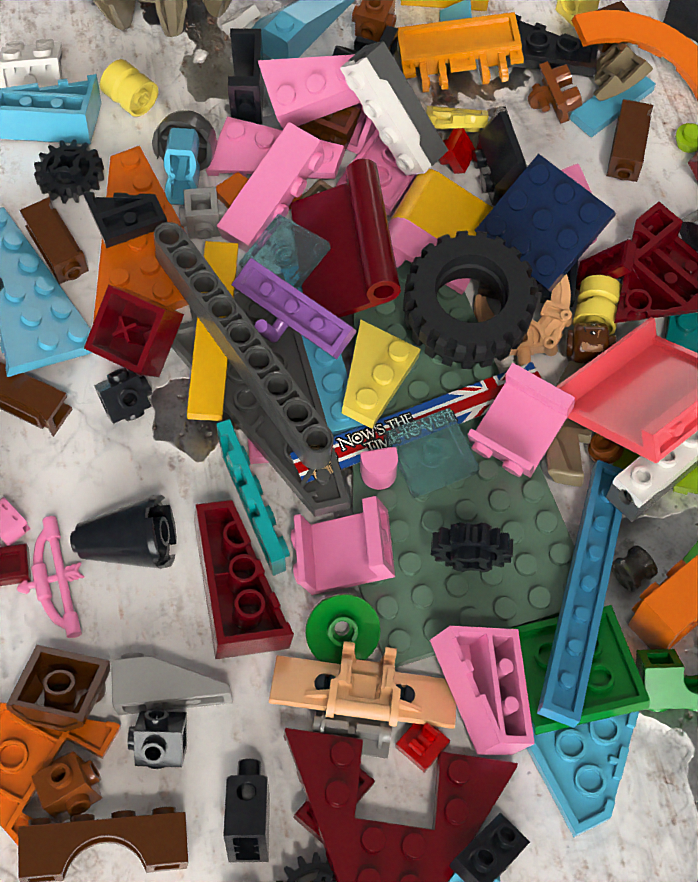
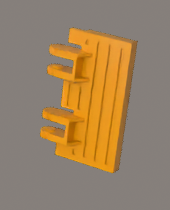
[397,12,524,92]

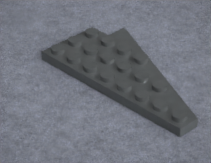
[172,274,350,517]

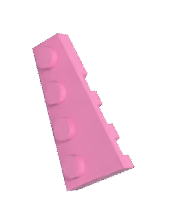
[206,116,345,179]

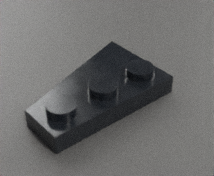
[506,14,598,77]

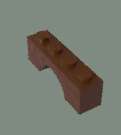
[18,807,188,882]

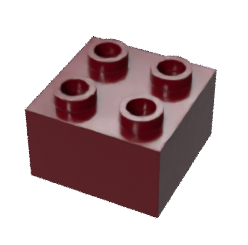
[84,284,184,377]

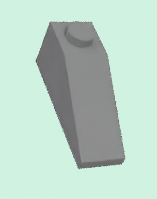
[111,653,233,716]

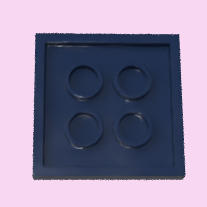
[475,153,616,292]

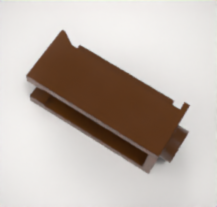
[606,99,654,182]
[20,197,89,285]
[0,362,72,437]

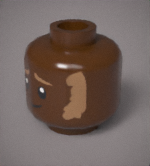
[566,322,616,363]

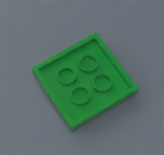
[509,605,650,735]

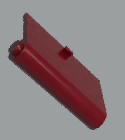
[290,159,401,318]

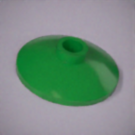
[305,594,381,664]

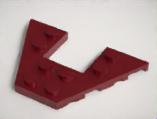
[283,728,518,882]

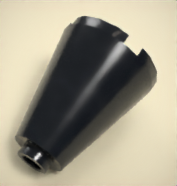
[70,495,177,569]

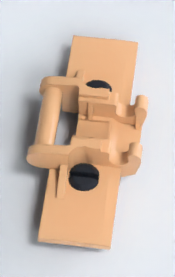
[269,641,456,729]

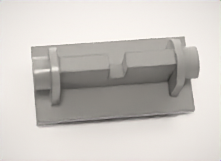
[312,710,392,759]

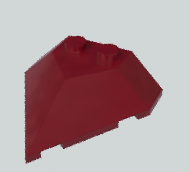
[614,201,698,323]

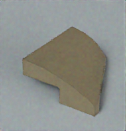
[593,42,653,101]

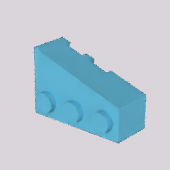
[0,74,102,144]

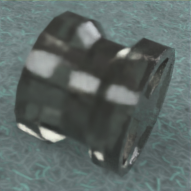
[611,545,658,592]

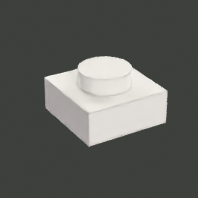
[221,4,261,35]

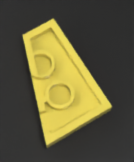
[341,320,421,429]

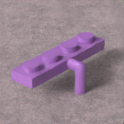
[231,258,357,360]

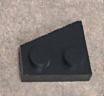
[83,192,167,248]

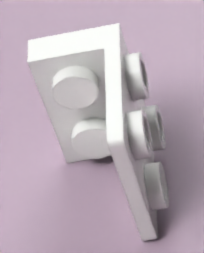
[0,39,63,88]

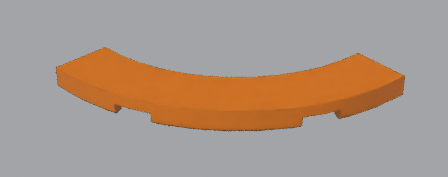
[571,10,698,101]

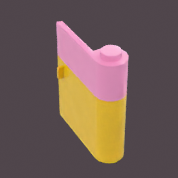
[388,169,493,295]

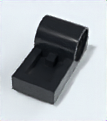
[449,813,530,882]

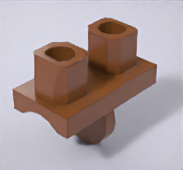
[528,61,582,124]

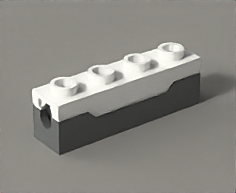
[340,41,448,175]
[606,431,698,522]

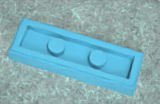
[570,76,656,138]

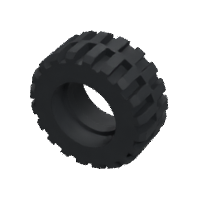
[403,230,538,369]

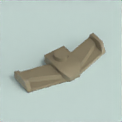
[546,361,592,487]

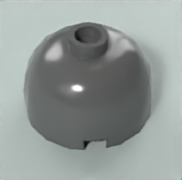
[152,110,217,171]

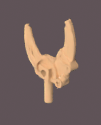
[474,274,573,366]

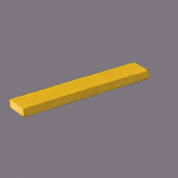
[187,241,238,421]

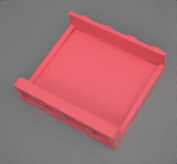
[556,317,698,463]

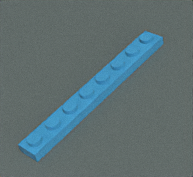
[537,460,627,728]

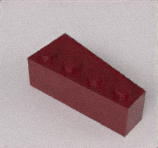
[194,500,294,659]

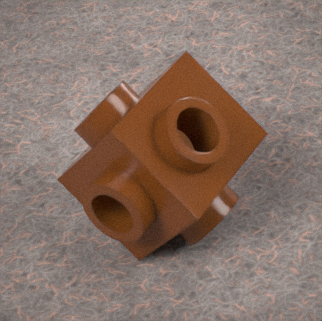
[352,0,397,42]
[31,751,103,823]

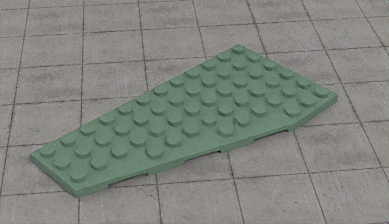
[353,260,575,668]

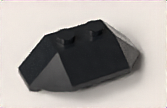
[472,106,527,206]

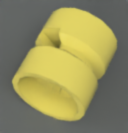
[100,59,159,117]
[572,275,622,335]

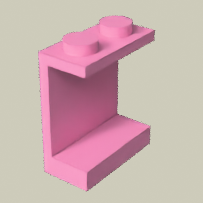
[468,363,575,478]
[291,496,395,595]

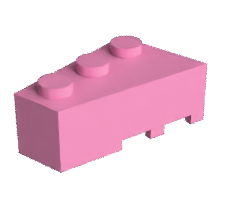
[258,54,361,129]
[430,626,535,755]

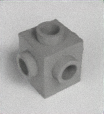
[179,187,226,239]

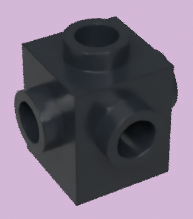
[94,368,152,424]
[127,708,187,769]

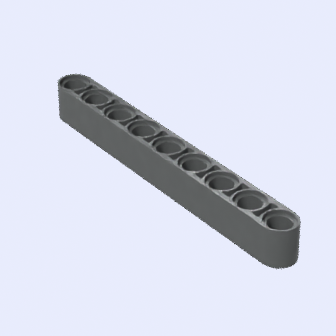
[154,222,334,470]

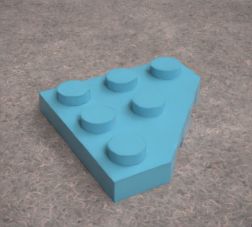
[526,711,639,837]

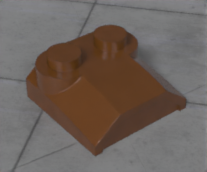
[6,645,110,732]

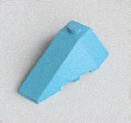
[251,0,355,59]

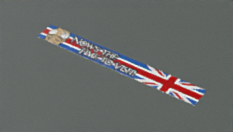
[290,362,542,483]

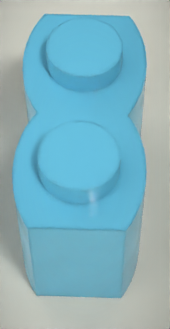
[164,128,200,205]

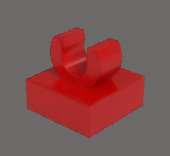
[438,128,476,174]
[395,722,451,773]

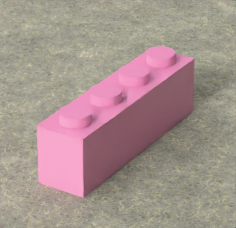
[217,122,325,257]

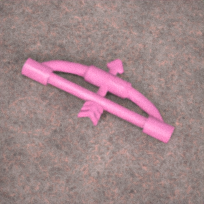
[17,516,85,638]

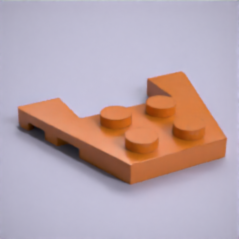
[0,702,121,845]

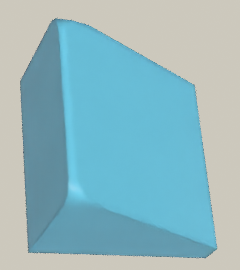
[440,0,472,22]

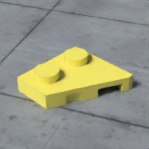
[426,106,489,132]

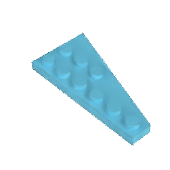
[0,207,92,377]

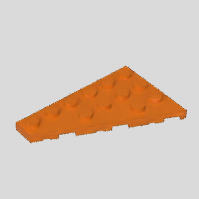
[93,145,189,323]

